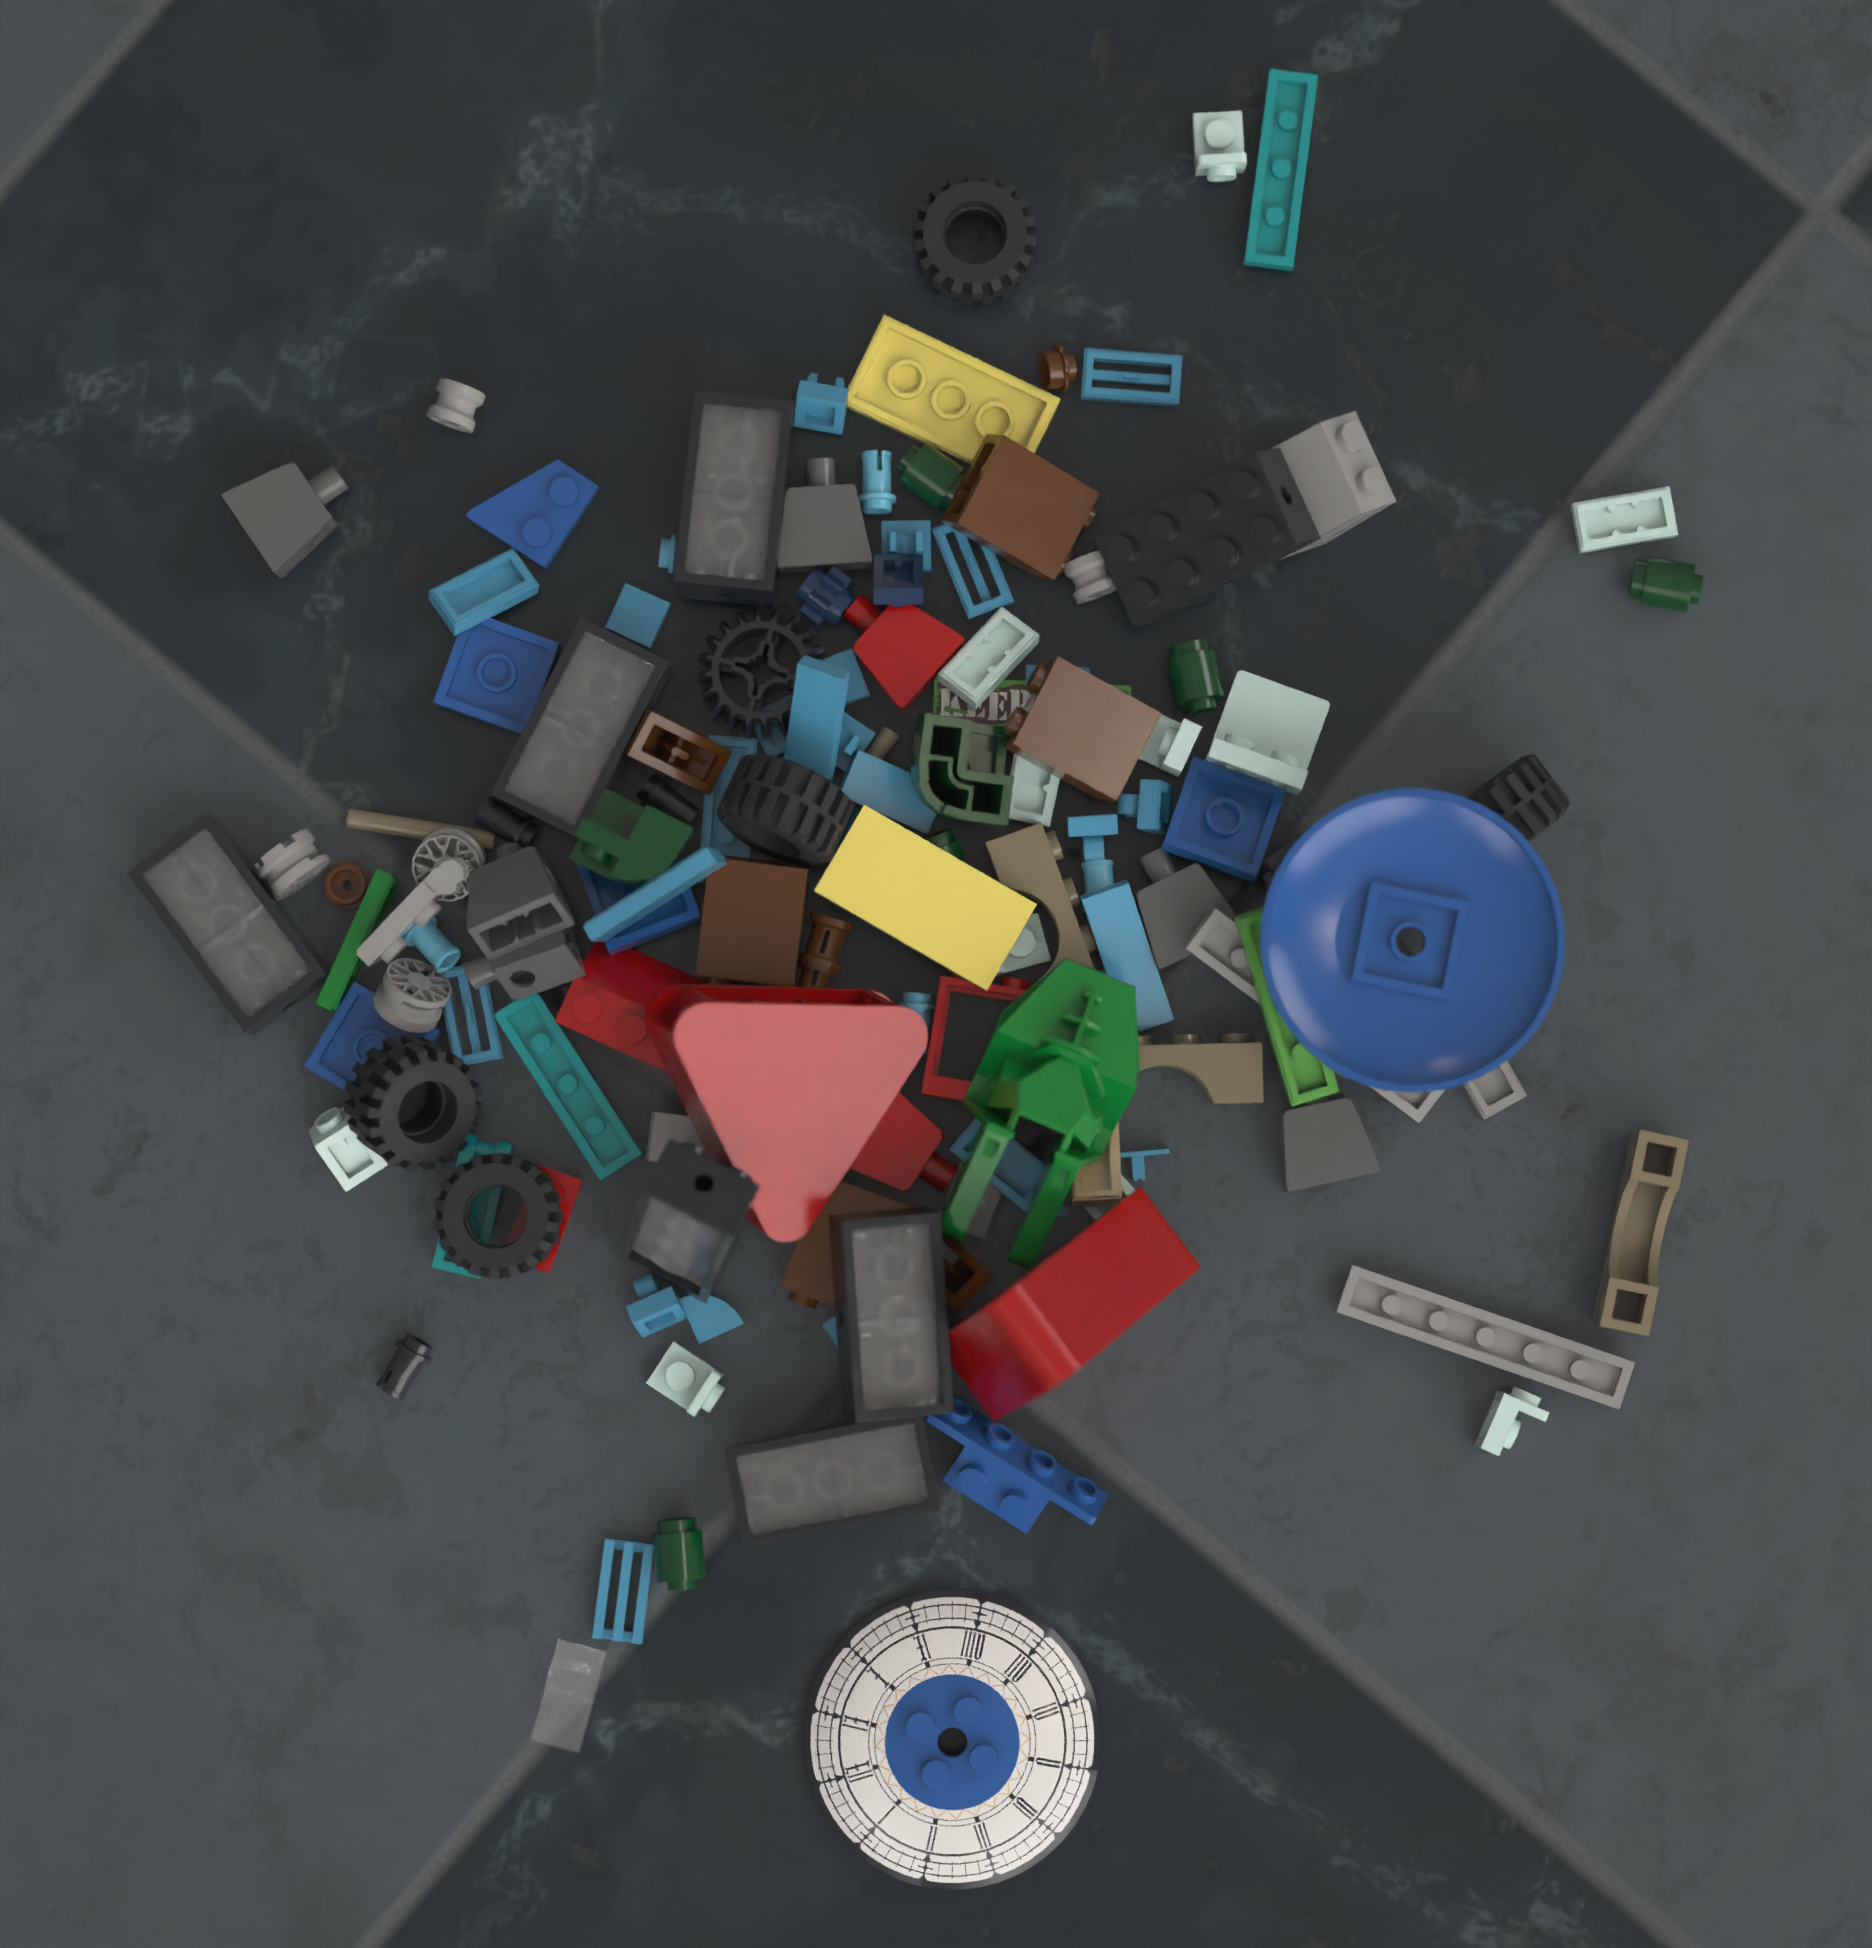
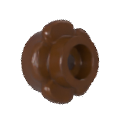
[1038,344,1077,392]
[324,861,372,910]

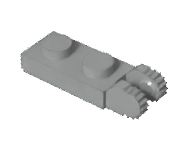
[356,856,473,966]

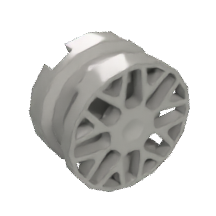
[412,825,486,902]
[252,828,332,901]
[373,958,452,1033]

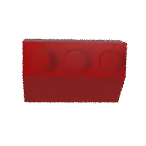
[554,942,707,1073]

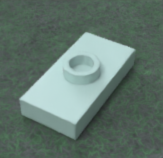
[1570,486,1678,554]
[938,606,1039,710]
[1009,754,1060,827]

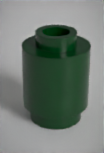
[897,443,966,510]
[1628,556,1703,613]
[1166,639,1225,715]
[653,1517,706,1591]

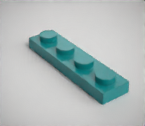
[1243,69,1318,271]
[493,993,643,1181]

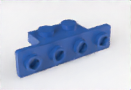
[924,1396,1108,1534]

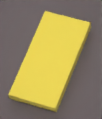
[847,315,1061,466]
[814,805,1037,992]

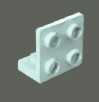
[1205,670,1330,795]

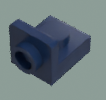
[873,554,923,607]

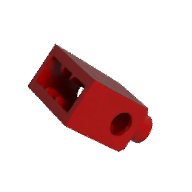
[843,594,965,714]
[849,1092,959,1193]

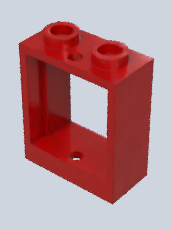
[921,972,1030,1101]

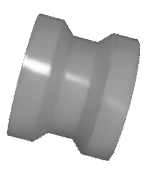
[426,378,486,433]
[1064,550,1117,604]

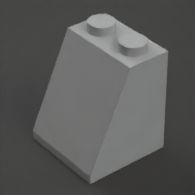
[1271,411,1396,560]

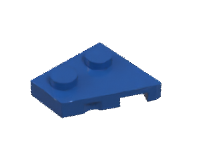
[466,459,600,570]

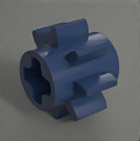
[795,565,857,628]

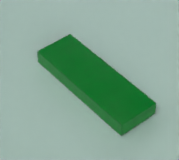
[316,868,400,1013]

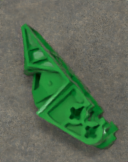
[941,957,1140,1270]

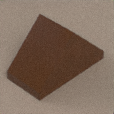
[625,709,732,795]
[942,1234,992,1312]

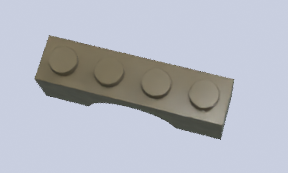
[985,822,1106,979]
[1138,1033,1264,1104]
[1591,1130,1689,1336]

